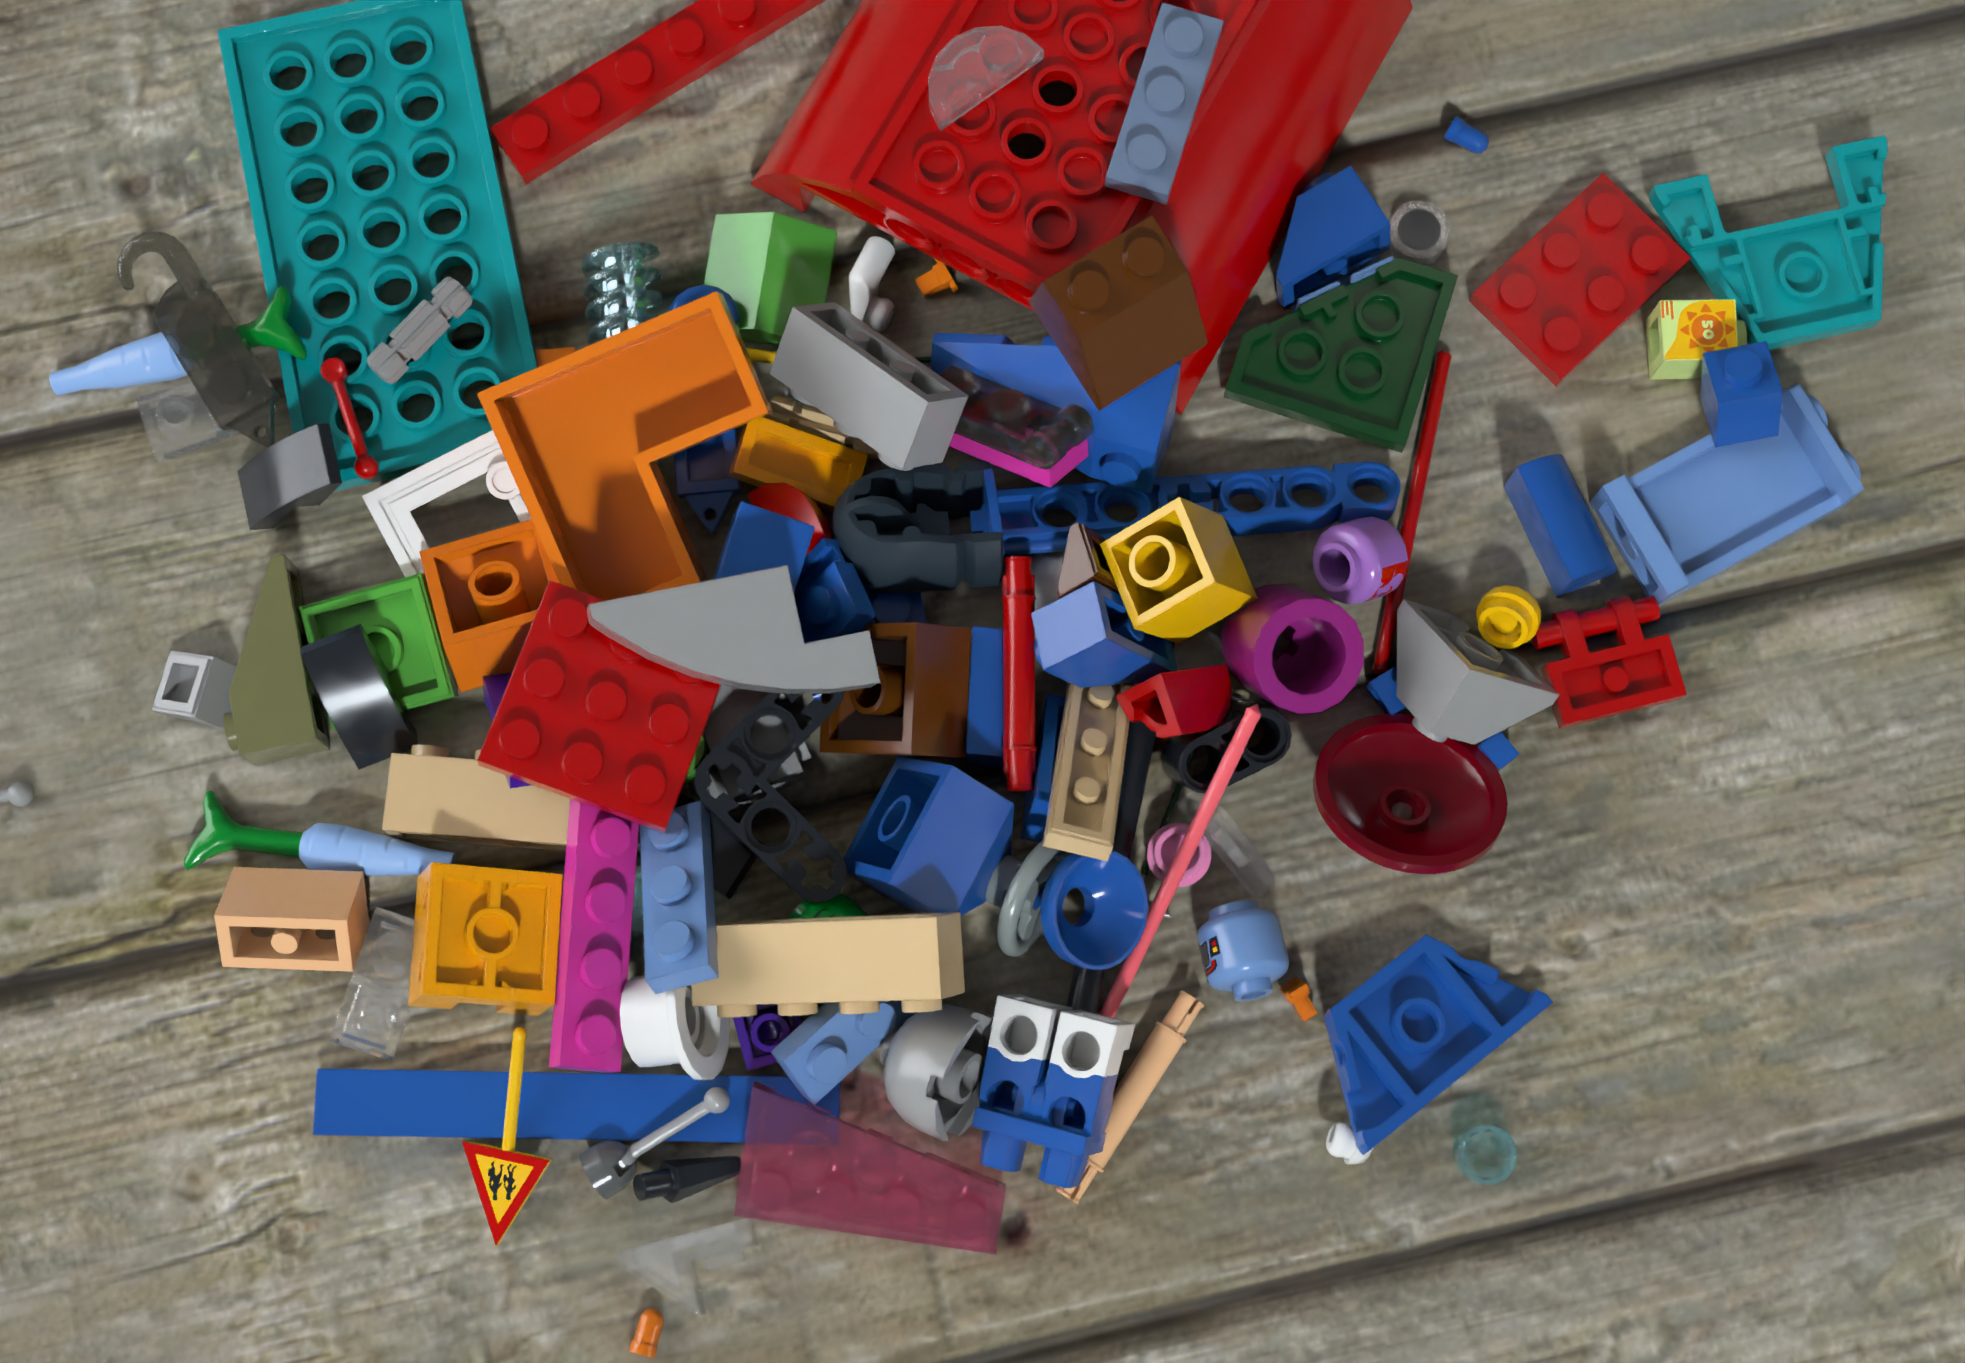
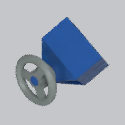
[843,756,1073,957]

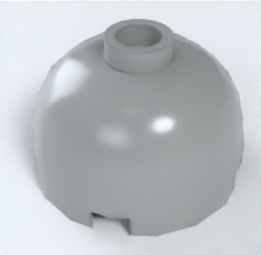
[880,1004,993,1141]

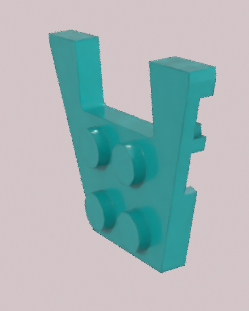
[1648,135,1888,350]

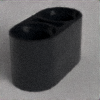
[1161,701,1292,794]

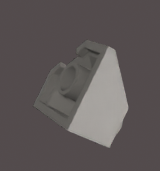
[1396,599,1559,745]

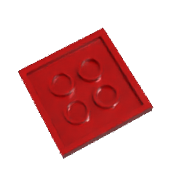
[477,580,722,833]

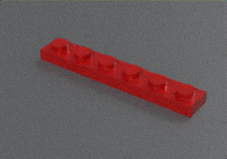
[490,0,825,185]

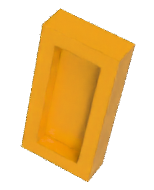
[728,417,868,513]

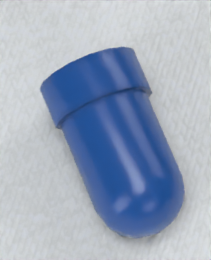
[1443,116,1489,154]

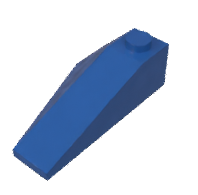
[931,333,1182,494]

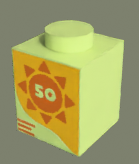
[1646,299,1747,380]

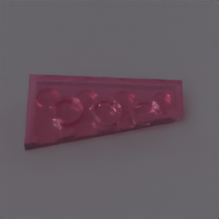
[734,1081,1006,1254]

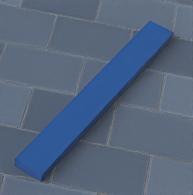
[313,1069,841,1145]

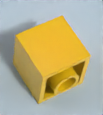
[1100,497,1258,644]

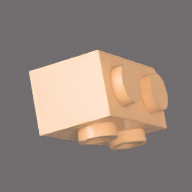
[214,867,369,972]

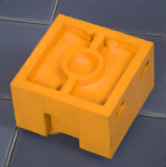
[408,862,563,1016]

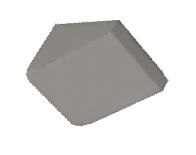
[152,650,237,729]

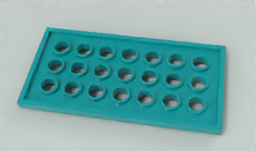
[217,0,537,491]

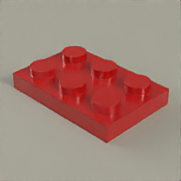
[1469,173,1691,387]

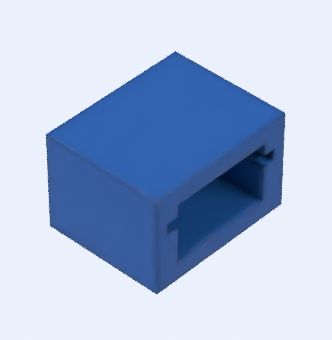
[1367,666,1406,716]
[1477,732,1519,772]

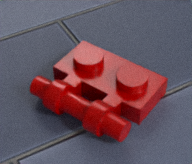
[1531,596,1687,729]

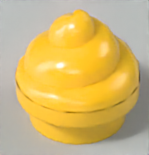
[1476,585,1541,649]

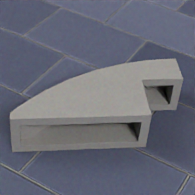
[586,565,880,694]

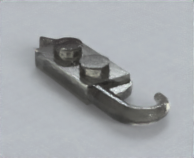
[117,231,281,448]

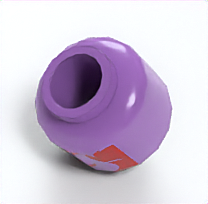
[1312,516,1408,605]

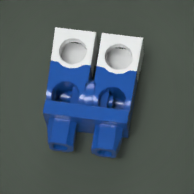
[972,994,1135,1189]

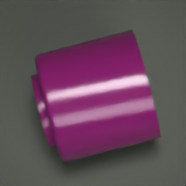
[1222,583,1364,714]

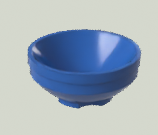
[1040,851,1148,970]

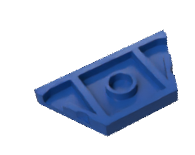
[1324,935,1553,1155]

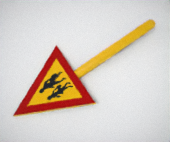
[462,1027,552,1246]

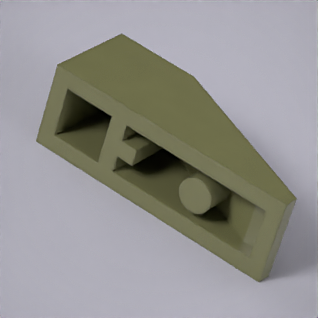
[224,554,331,766]

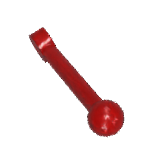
[320,358,379,479]

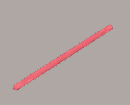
[1099,704,1261,1018]

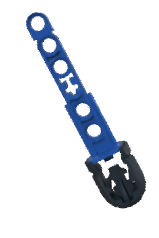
[830,461,1400,594]

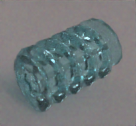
[581,242,664,345]

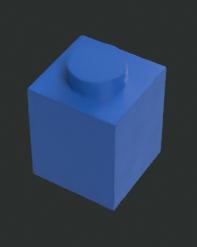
[1700,341,1783,448]

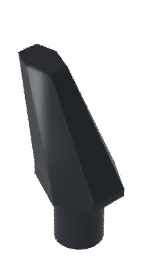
[633,1156,743,1203]

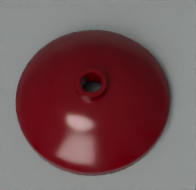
[1313,714,1508,874]

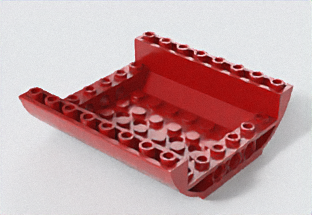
[751,0,1413,415]

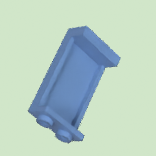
[1589,383,1864,606]

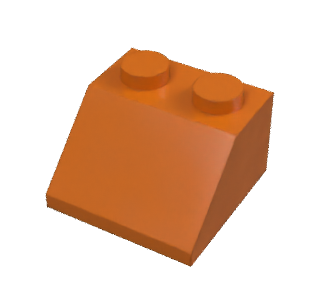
[419,519,559,693]

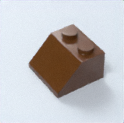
[1028,215,1208,411]
[819,622,971,758]

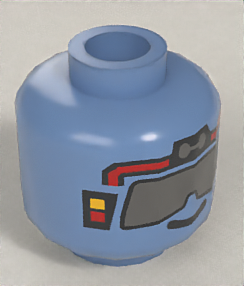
[1197,900,1289,1002]

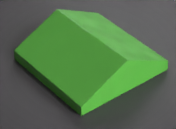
[704,212,837,346]

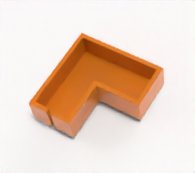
[477,291,773,601]

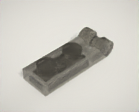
[940,365,1094,470]

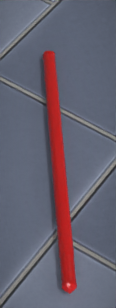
[1372,348,1452,677]

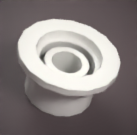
[620,975,730,1080]

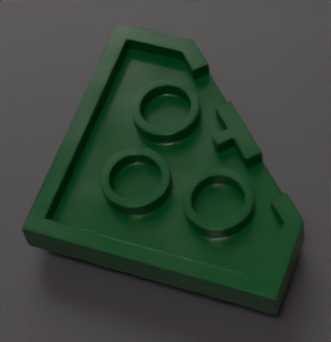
[1223,257,1458,453]

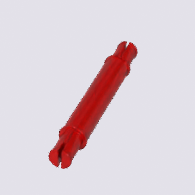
[1001,556,1037,791]

